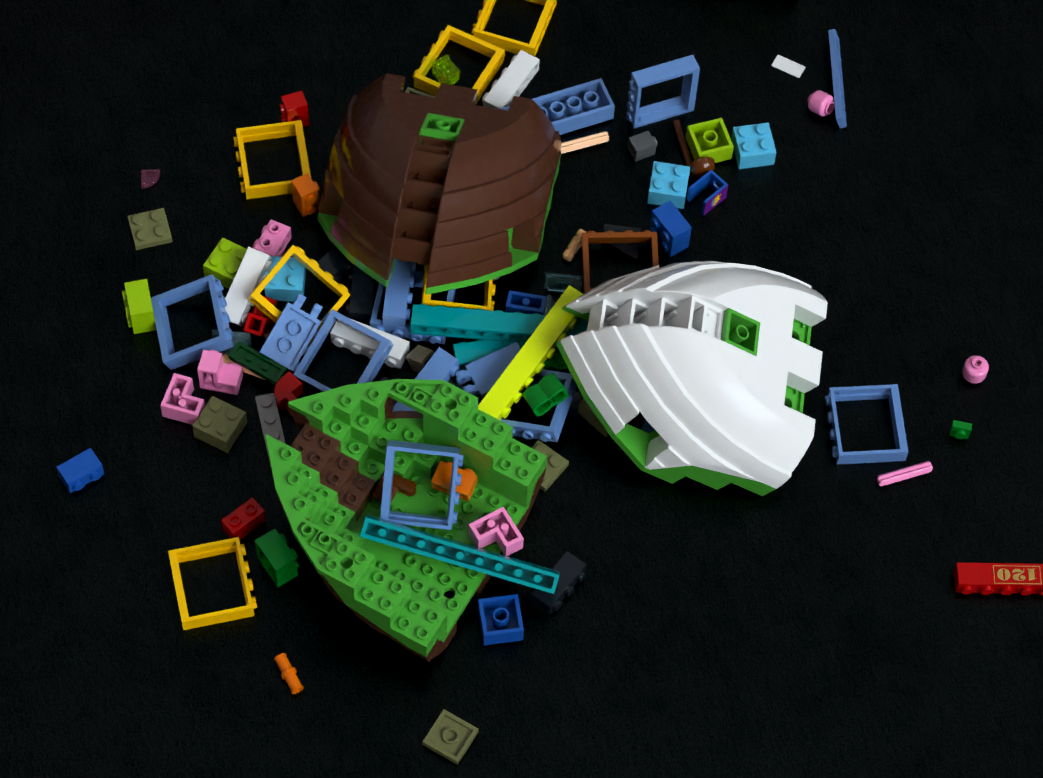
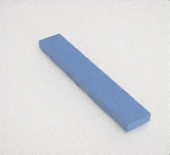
[828,29,847,128]

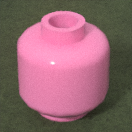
[807,90,835,117]
[962,355,989,384]

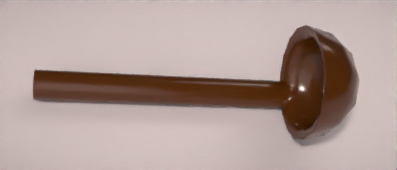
[673,120,715,179]

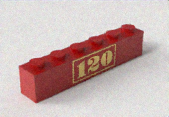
[954,562,1043,595]

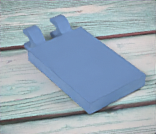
[259,294,323,371]
[455,342,521,398]

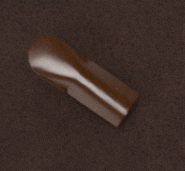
[381,474,416,497]

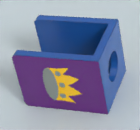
[687,170,728,215]

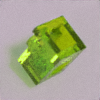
[432,54,460,85]

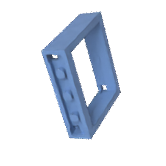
[626,55,700,128]
[370,271,456,344]
[151,274,234,370]
[293,309,394,392]
[501,369,577,442]
[825,384,908,465]
[380,440,464,530]

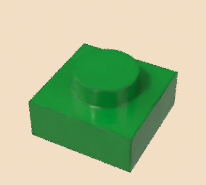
[949,420,972,439]

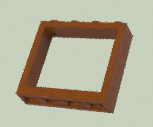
[581,230,659,294]

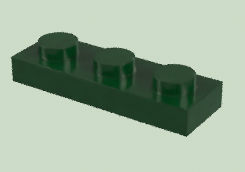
[228,341,287,385]

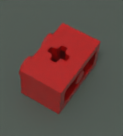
[279,91,309,127]
[221,497,266,540]

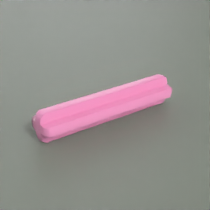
[877,461,933,486]

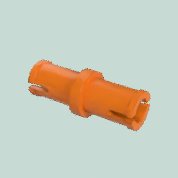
[274,653,304,694]

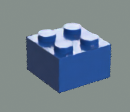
[649,201,692,257]
[478,594,524,646]

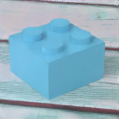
[731,122,777,169]
[647,161,690,209]
[264,256,306,301]

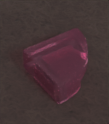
[141,169,160,189]

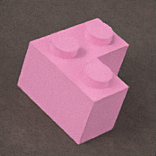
[197,350,243,395]
[161,373,205,425]
[468,506,524,556]

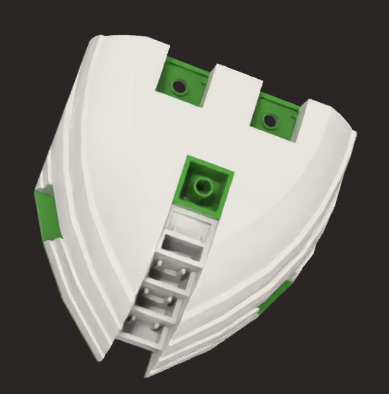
[556,261,828,496]

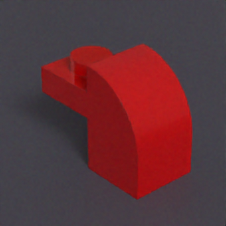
[243,295,278,337]
[274,371,303,412]

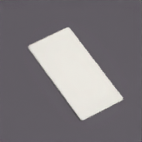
[771,55,806,78]

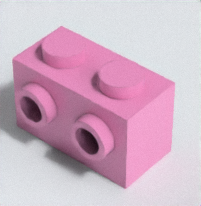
[253,220,292,257]

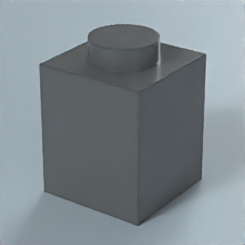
[628,130,658,161]

